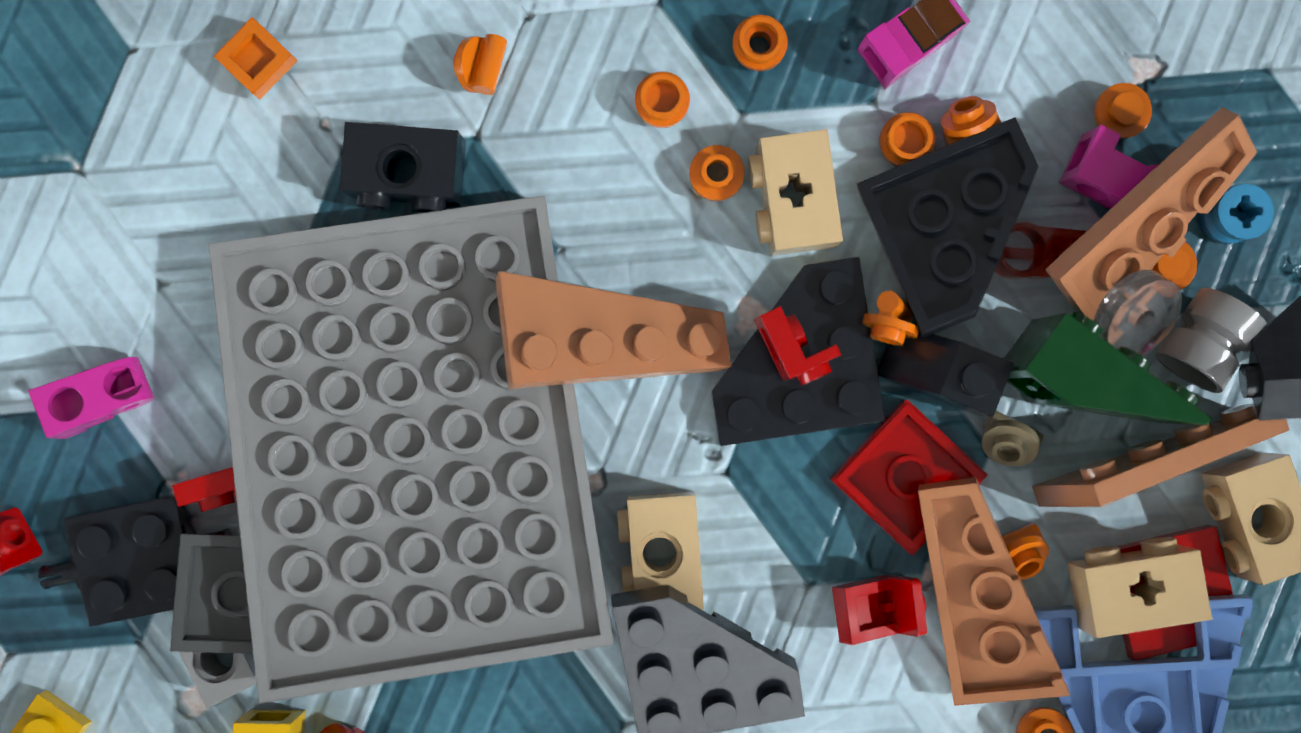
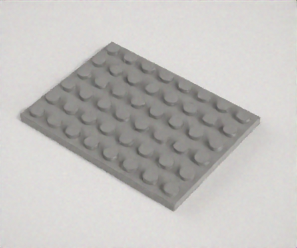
[209,195,614,703]

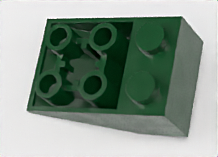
[1004,312,1212,425]

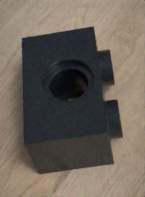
[339,122,466,213]

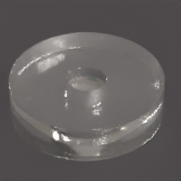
[1094,270,1182,355]

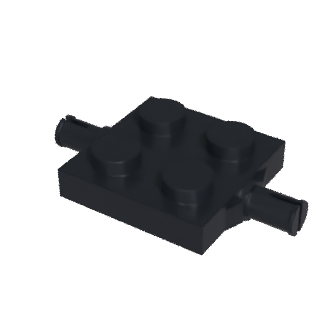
[38,494,232,627]

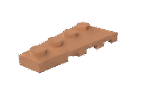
[1045,107,1257,341]
[495,271,732,389]
[1032,403,1290,507]
[918,477,1070,706]

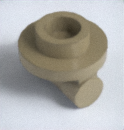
[982,410,1044,466]

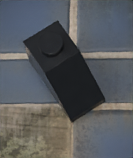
[1239,296,1301,421]
[877,332,1014,416]

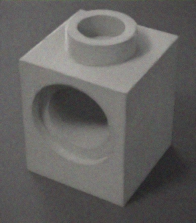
[179,652,257,709]

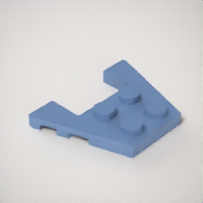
[1034,594,1253,733]

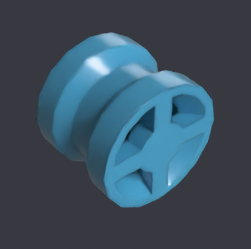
[1199,184,1274,245]

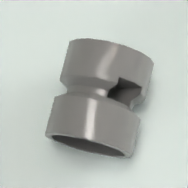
[1155,288,1267,393]

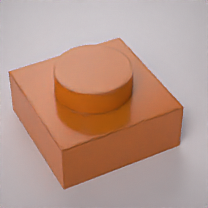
[213,17,298,100]

